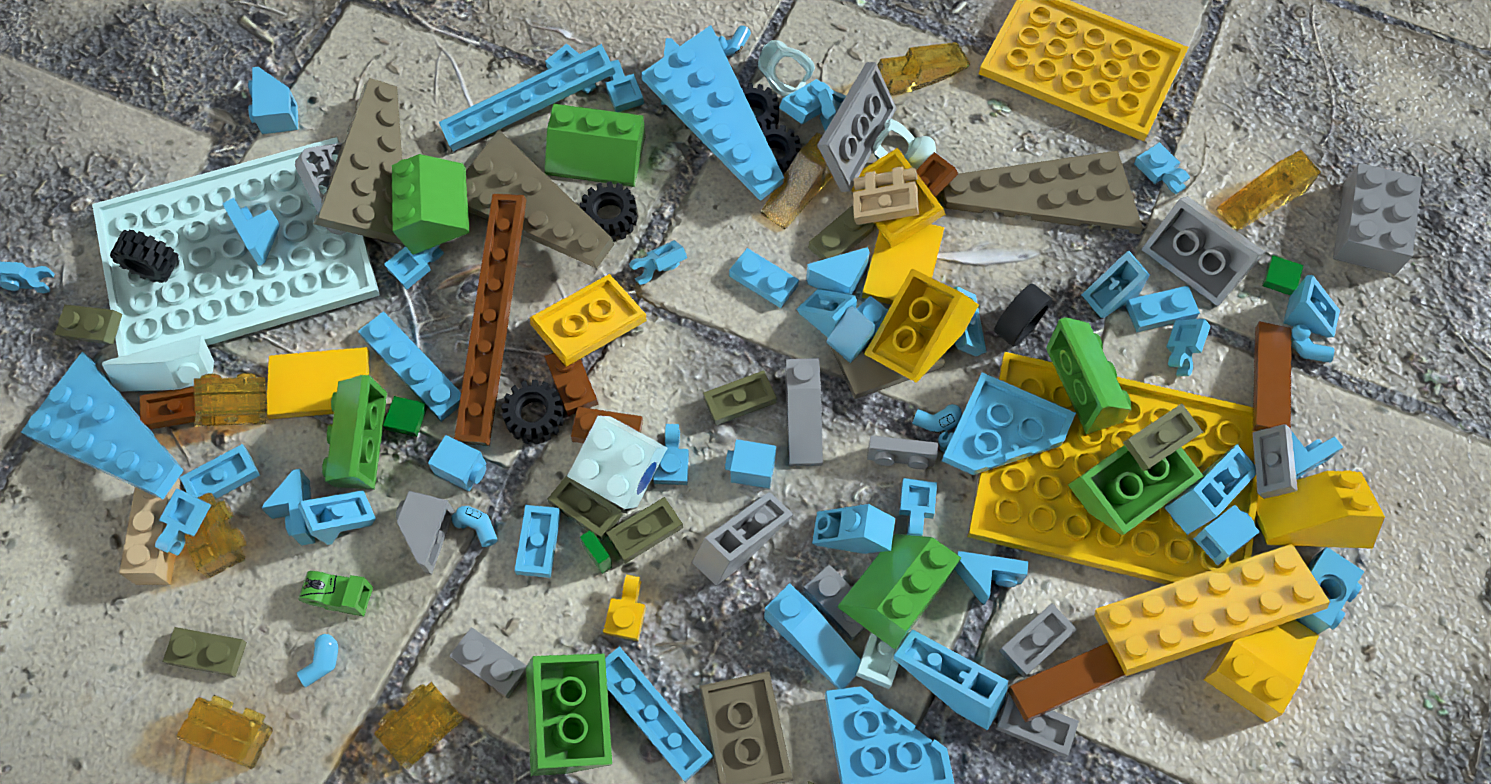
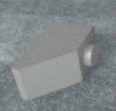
[396,491,454,575]

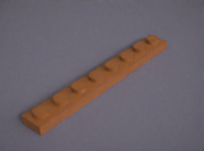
[454,194,527,446]

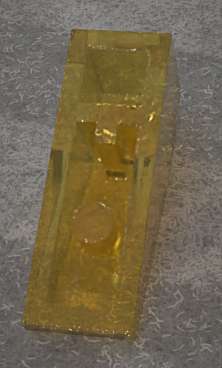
[761,132,833,230]
[1216,150,1321,231]

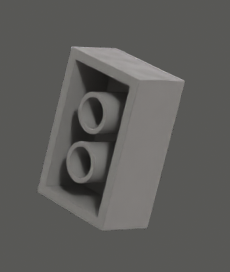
[1333,163,1422,275]

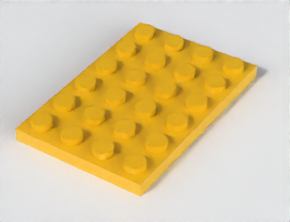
[979,0,1189,142]

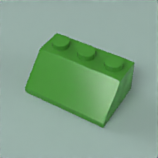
[545,104,646,187]
[392,154,470,255]
[1046,317,1132,434]
[322,375,387,490]
[1068,445,1204,535]
[837,534,961,650]
[526,653,612,776]

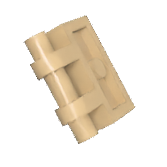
[853,167,919,225]

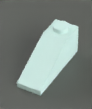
[102,334,214,392]

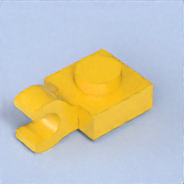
[603,574,646,641]

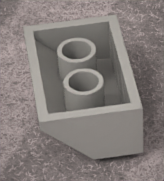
[1141,196,1265,306]

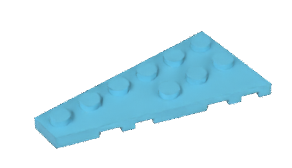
[642,25,784,201]
[21,352,184,499]

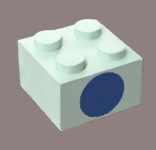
[567,416,667,509]

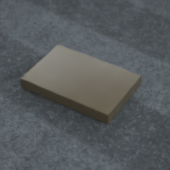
[830,345,945,399]
[699,671,793,784]

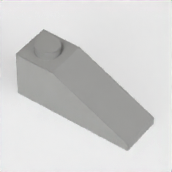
[785,358,823,466]
[692,492,793,586]

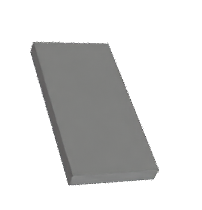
[817,62,897,192]

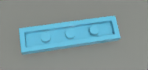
[358,311,461,422]
[605,646,713,783]

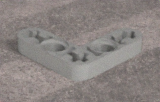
[295,143,346,235]

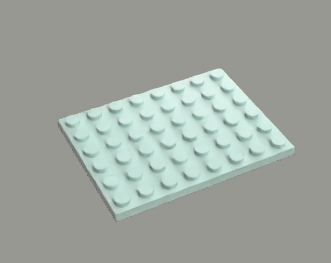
[92,137,380,357]

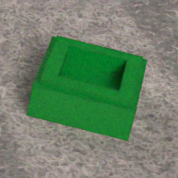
[1262,255,1304,296]
[383,396,428,437]
[580,530,612,574]

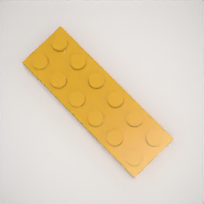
[1094,544,1330,676]

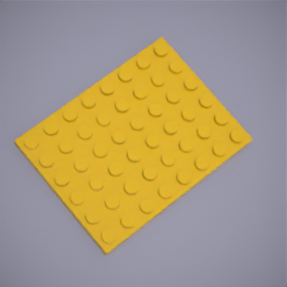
[967,352,1258,585]

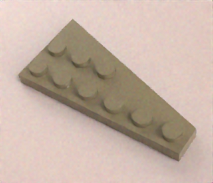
[313,78,403,245]
[466,130,614,269]
[941,151,1143,235]

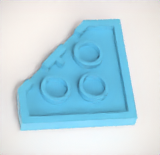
[942,373,1076,475]
[825,686,955,784]

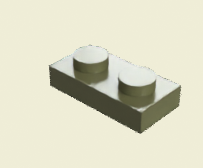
[808,205,875,260]
[55,304,123,345]
[703,370,777,426]
[1123,404,1203,471]
[547,474,623,541]
[606,497,683,564]
[162,627,247,677]

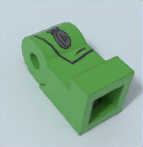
[298,571,373,617]

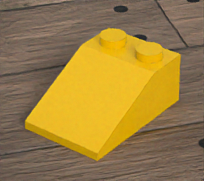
[864,269,979,383]
[1256,470,1385,549]
[1203,620,1319,722]

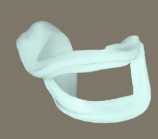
[758,40,815,97]
[873,119,936,170]

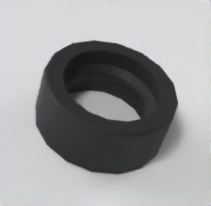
[994,284,1053,347]

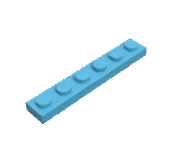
[439,44,616,152]

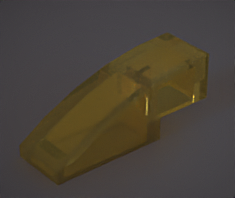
[877,42,970,96]

